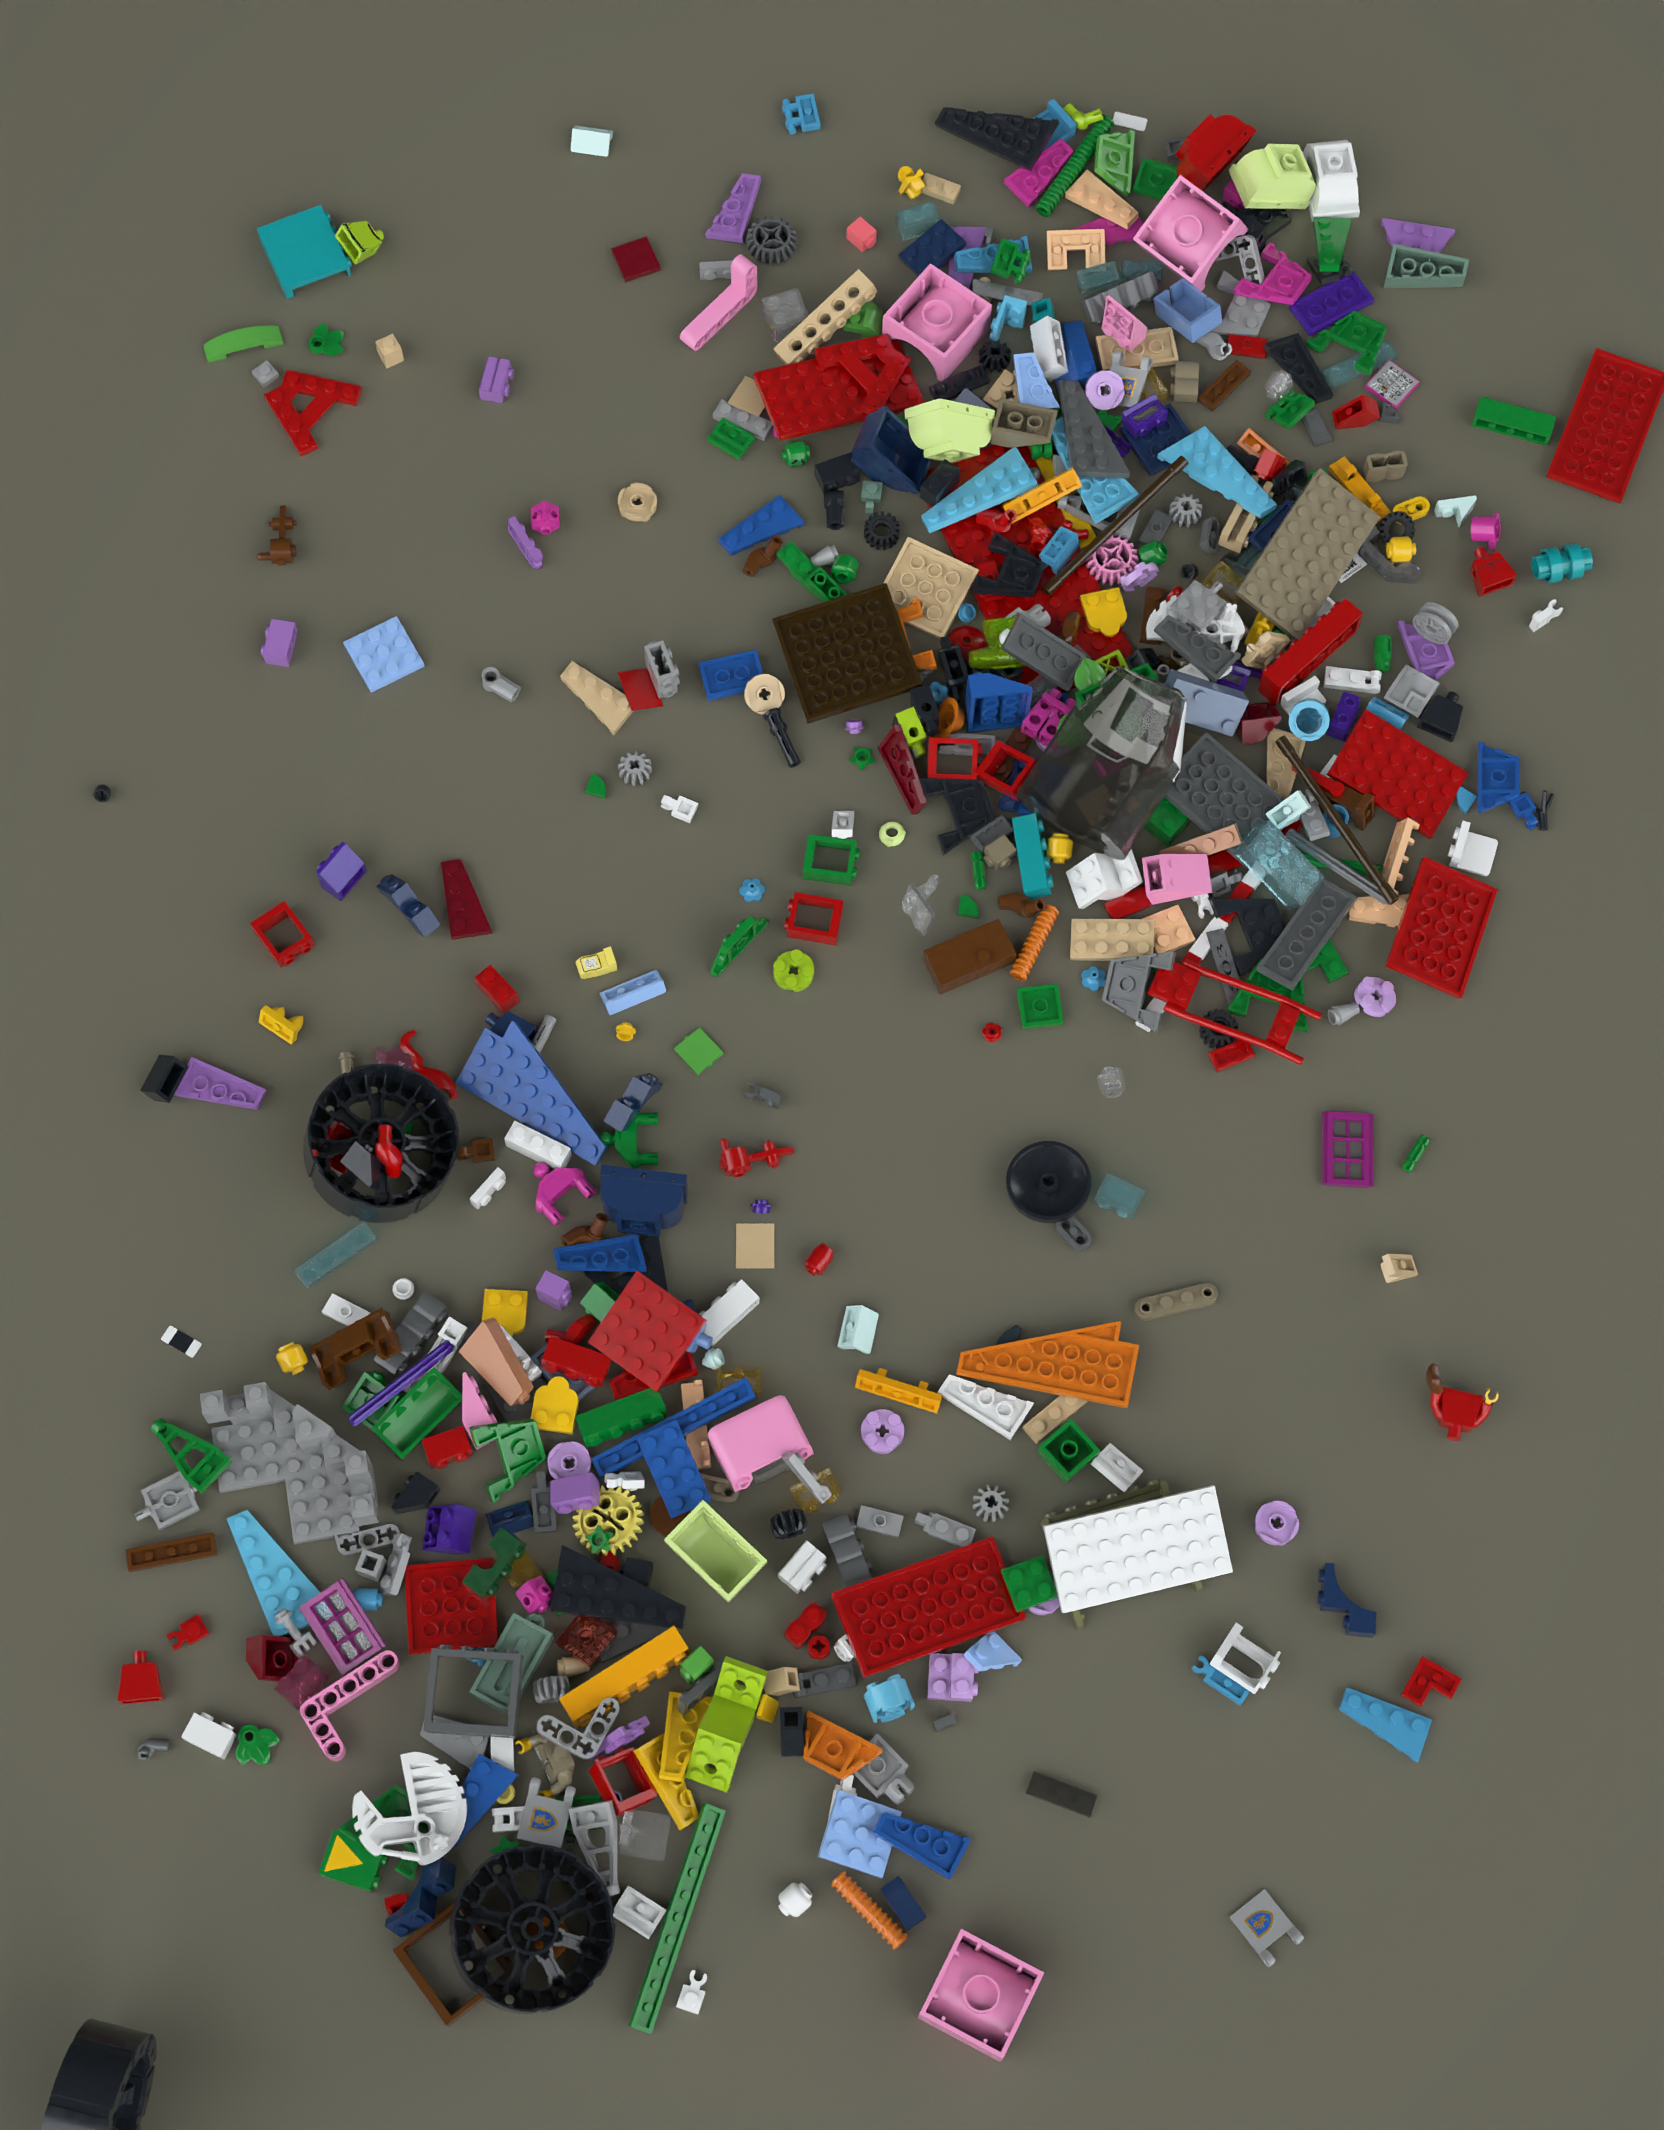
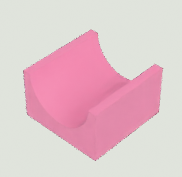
[1133,175,1248,291]
[882,264,992,381]
[918,1929,1044,2062]

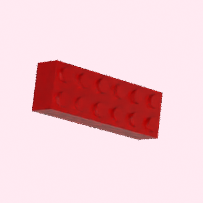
[1258,598,1363,706]

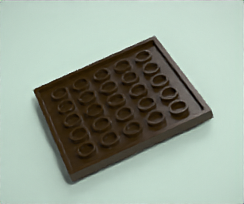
[772,583,923,724]

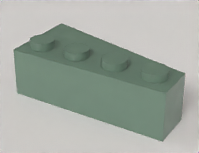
[1383,244,1469,289]

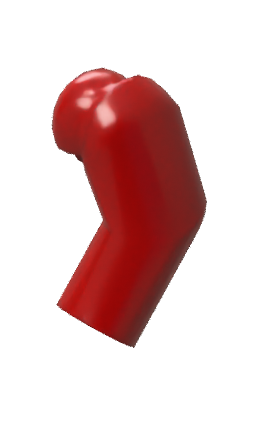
[1062,520,1089,540]

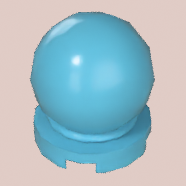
[1289,698,1330,741]

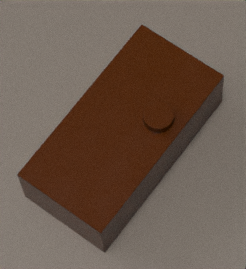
[923,919,1016,995]

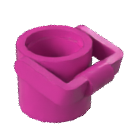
[1471,513,1501,550]

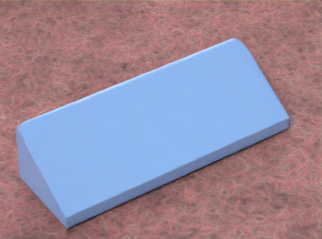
[599,969,666,1015]

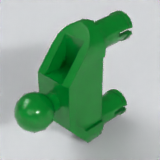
[599,1112,658,1169]

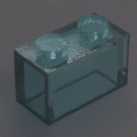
[896,201,939,241]
[1075,261,1120,294]
[1095,1173,1145,1219]

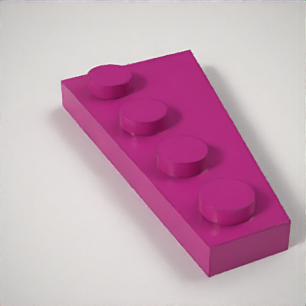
[1004,138,1074,208]
[1072,205,1143,252]

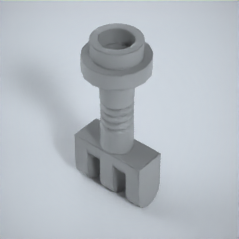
[274,1608,317,1658]

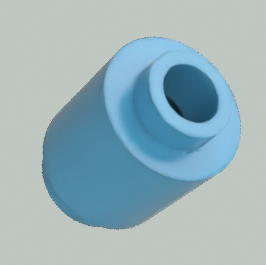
[352,1588,383,1611]

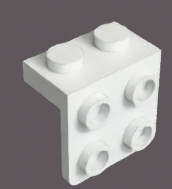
[1448,821,1498,877]

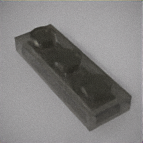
[1026,1772,1098,1818]

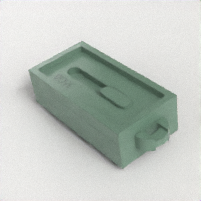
[469,1613,554,1716]

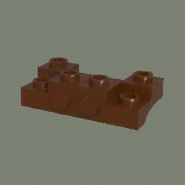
[310,1307,402,1390]

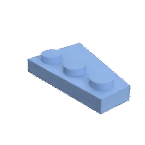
[1013,352,1060,410]

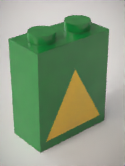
[318,1830,389,1893]

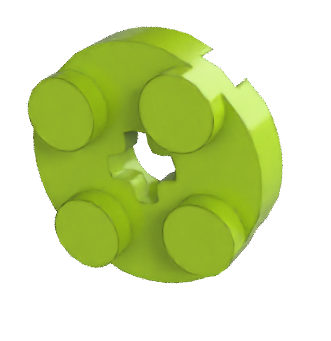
[773,949,814,992]

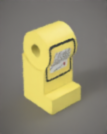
[575,946,617,979]

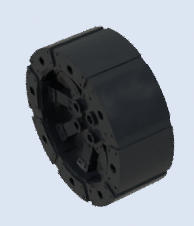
[303,1063,459,1223]
[449,1844,615,2014]
[41,2018,157,2130]

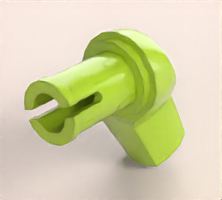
[1063,103,1104,130]

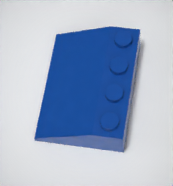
[965,672,1033,733]

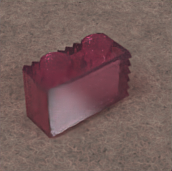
[274,1655,328,1710]

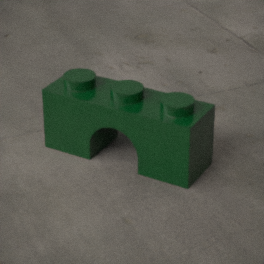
[462,1527,527,1599]

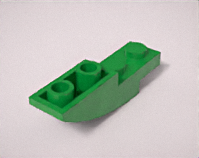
[776,541,848,602]

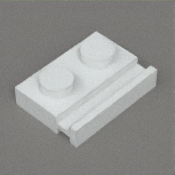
[1091,1443,1143,1492]
[613,1886,667,1940]

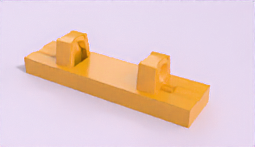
[1328,456,1391,526]
[1003,467,1082,523]
[855,1368,943,1414]

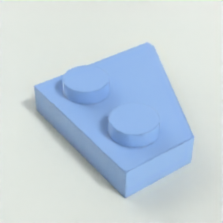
[963,1631,1022,1671]

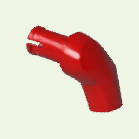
[976,509,1017,533]
[375,1125,403,1178]
[545,1314,597,1345]

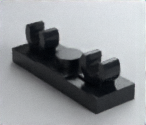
[929,365,990,400]

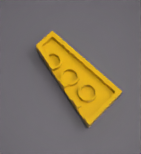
[659,1692,713,1782]
[634,1733,699,1830]

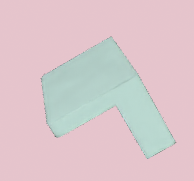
[571,126,613,156]
[837,1305,879,1354]

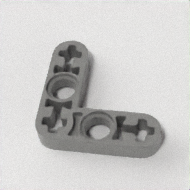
[1214,235,1265,285]
[334,1524,400,1557]
[536,1698,619,1760]

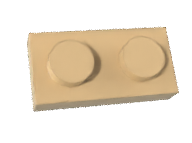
[921,173,961,204]

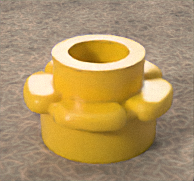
[616,1022,636,1041]

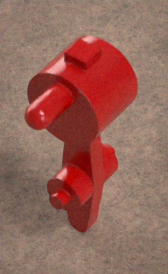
[719,1138,794,1178]

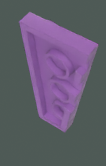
[705,173,762,243]

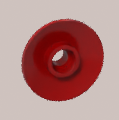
[948,626,986,663]

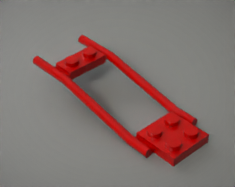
[1147,958,1322,1065]

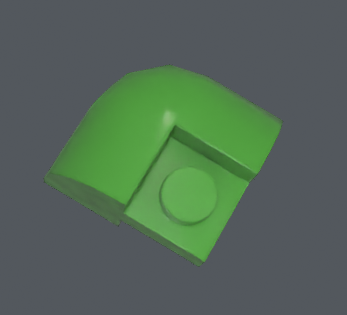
[843,301,884,338]

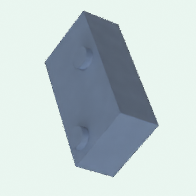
[1158,669,1249,737]

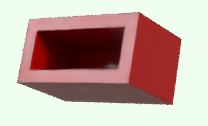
[474,964,519,1014]
[422,1426,473,1470]

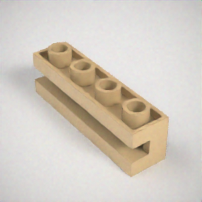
[1218,475,1274,554]

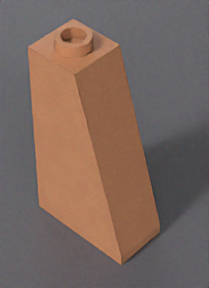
[459,1317,534,1406]

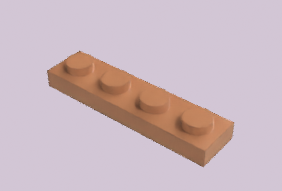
[1159,823,1243,856]

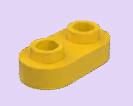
[1392,496,1430,525]

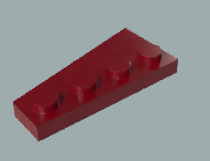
[878,724,927,815]
[441,859,493,940]

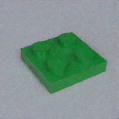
[1132,158,1178,200]
[1016,983,1064,1030]
[1001,1555,1058,1613]

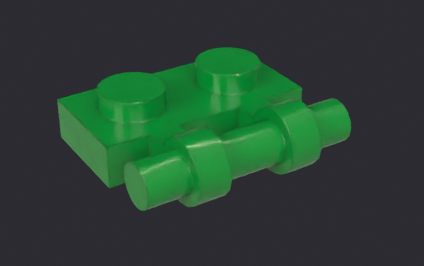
[990,238,1031,284]
[1264,389,1315,430]

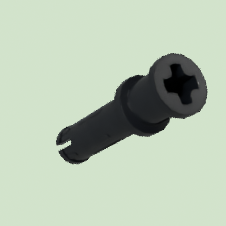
[763,708,801,768]

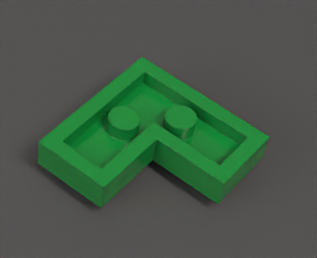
[1305,939,1349,984]

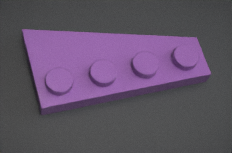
[949,227,987,290]
[174,1057,267,1110]

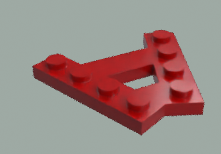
[814,334,911,414]
[264,370,362,457]

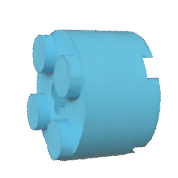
[864,1674,915,1723]

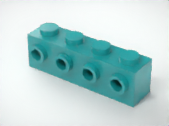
[1012,813,1054,899]

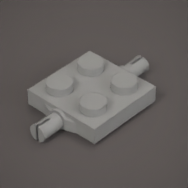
[1169,580,1226,632]
[134,1471,200,1530]

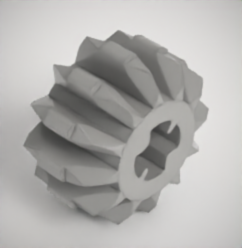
[1169,493,1203,528]
[618,751,652,786]
[972,1485,1009,1523]
[533,1675,571,1704]

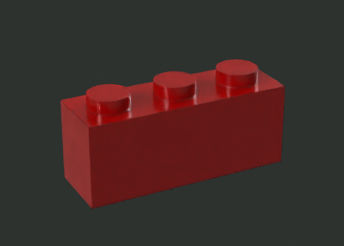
[541,1336,612,1387]

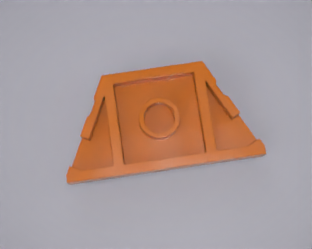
[803,1710,883,1781]

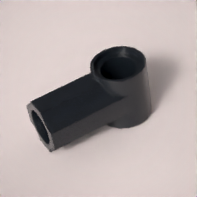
[1226,445,1259,476]
[824,490,844,530]

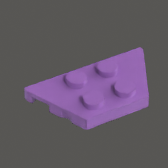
[1381,218,1455,253]
[1397,620,1455,681]
[585,1716,650,1761]

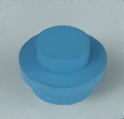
[958,603,976,623]

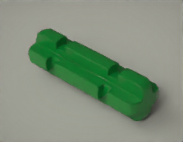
[971,851,986,891]
[1401,1135,1430,1173]

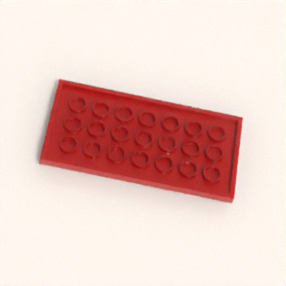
[753,339,925,441]
[1546,348,1664,504]
[831,1536,1026,1678]

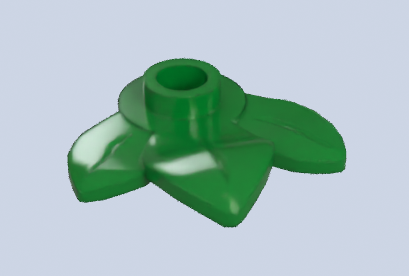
[308,323,344,356]
[236,1725,280,1765]

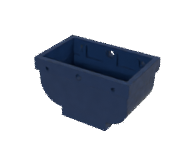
[851,406,933,494]
[600,1165,688,1237]

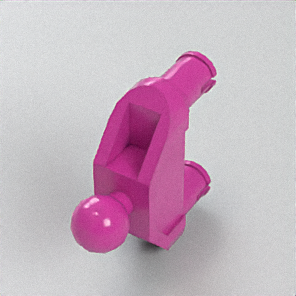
[533,1162,597,1226]

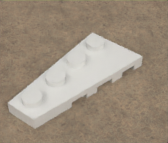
[938,1374,1034,1440]

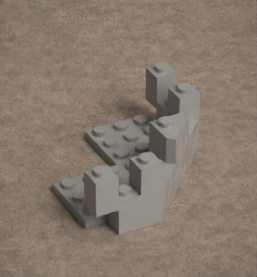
[200,1382,379,1545]

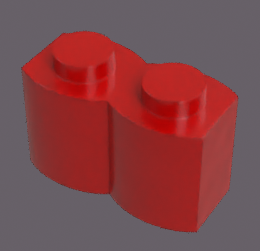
[1254,449,1286,482]
[785,1602,827,1649]

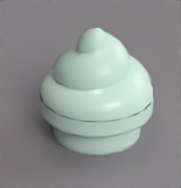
[702,1348,725,1370]

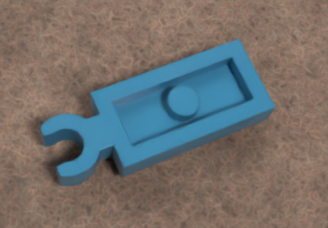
[1192,1656,1250,1706]

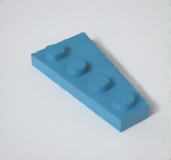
[954,236,1032,273]
[1339,1687,1432,1763]

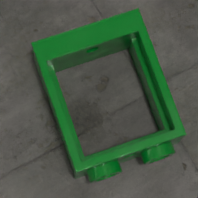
[803,834,860,886]

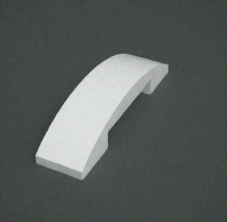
[403,1316,468,1393]

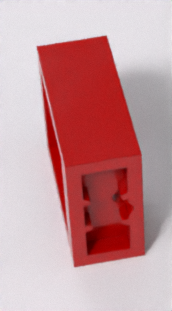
[927,737,982,780]
[975,740,1041,801]
[784,892,843,946]
[250,901,315,968]
[588,1747,658,1817]

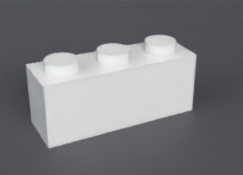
[1030,316,1068,382]
[504,1121,572,1170]
[699,1279,760,1346]

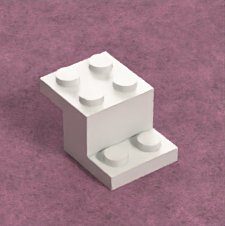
[1066,845,1143,909]

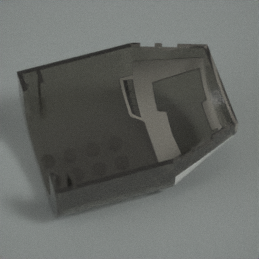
[1015,666,1187,860]

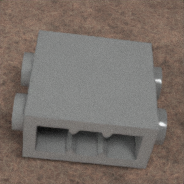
[644,640,680,698]

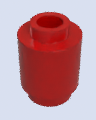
[804,1243,834,1276]

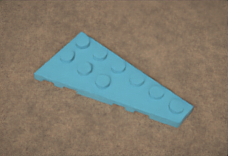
[1051,417,1140,524]
[1157,426,1277,518]
[921,447,1038,533]
[227,1510,338,1637]

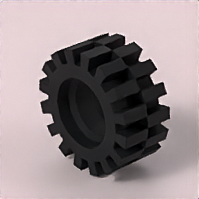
[864,511,900,550]
[1379,511,1416,545]
[1199,1009,1238,1049]

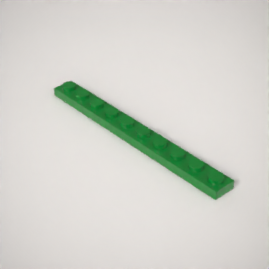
[628,1803,726,2034]

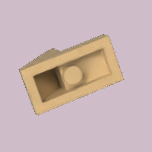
[1380,1253,1418,1283]

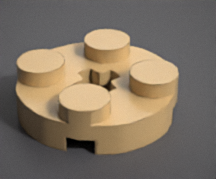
[618,483,657,522]
[744,674,785,715]

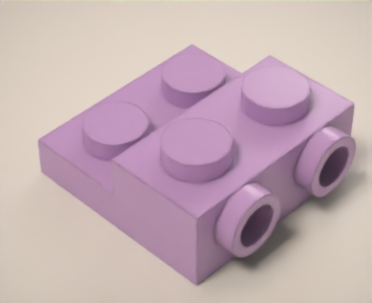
[927,1653,978,1702]

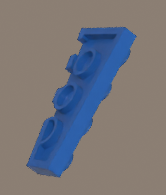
[718,495,805,556]
[454,1754,519,1847]
[872,1812,971,1880]

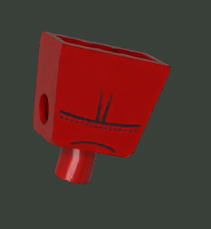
[1470,547,1517,597]

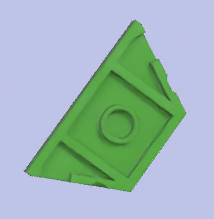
[1094,130,1135,197]

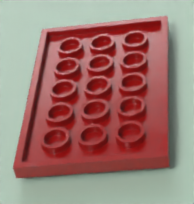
[1326,709,1468,839]
[1385,856,1498,999]

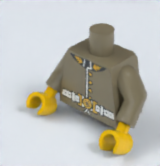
[515,1730,575,1799]

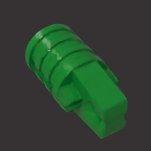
[1373,635,1392,673]

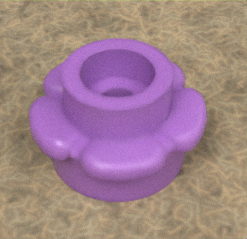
[845,719,865,734]

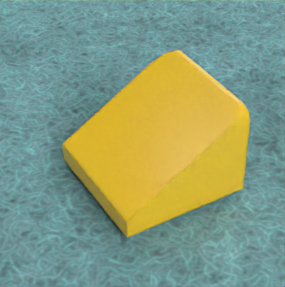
[756,1694,779,1723]

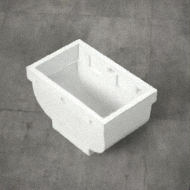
[1302,140,1360,222]

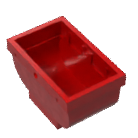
[1175,114,1256,192]

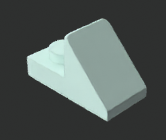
[1434,495,1477,528]
[1266,790,1311,831]

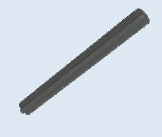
[1285,829,1387,905]

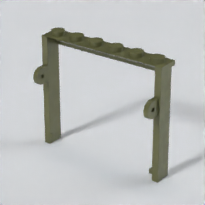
[1040,1479,1203,1630]

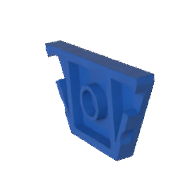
[1478,742,1520,813]

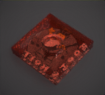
[555,1615,618,1667]

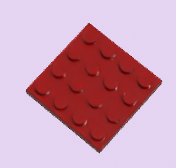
[588,1271,707,1392]
[405,1557,498,1655]

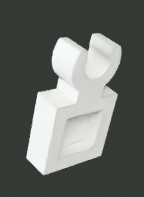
[604,1471,645,1491]
[676,1970,707,2015]

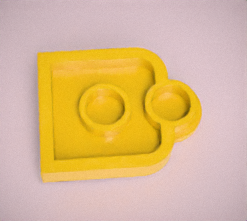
[1080,587,1127,637]
[482,1289,528,1337]
[531,1376,579,1434]

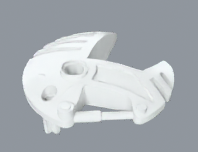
[1146,593,1245,681]
[352,1752,467,1866]

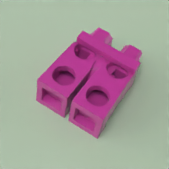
[1021,688,1076,751]

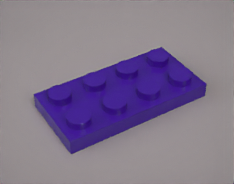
[1288,271,1374,337]

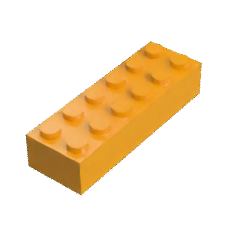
[559,1626,689,1728]

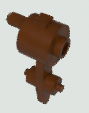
[257,505,297,566]

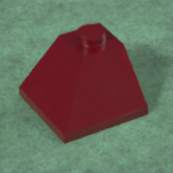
[1236,702,1282,745]
[246,1634,298,1684]

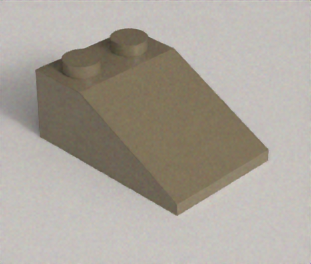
[990,399,1058,448]

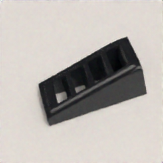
[1272,459,1308,496]

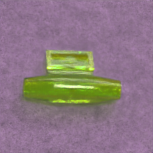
[969,617,1026,669]

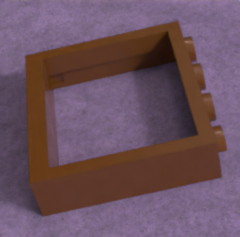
[393,1902,514,2027]

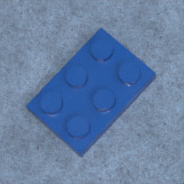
[698,650,765,701]

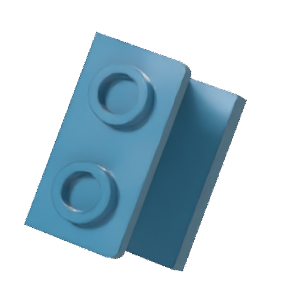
[1034,99,1077,151]

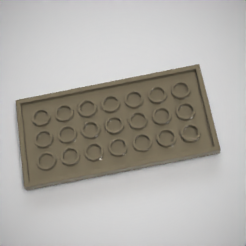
[1235,468,1380,640]

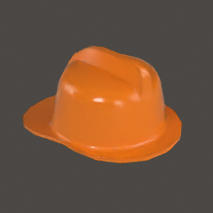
[930,697,965,744]

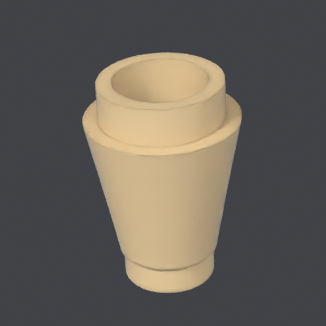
[556,1657,590,1678]

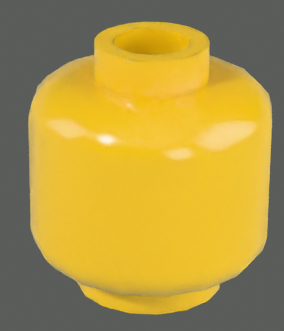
[1386,536,1416,563]
[1046,834,1073,864]
[276,1341,308,1375]

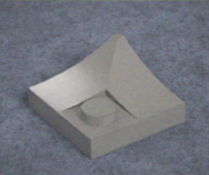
[1384,665,1440,718]

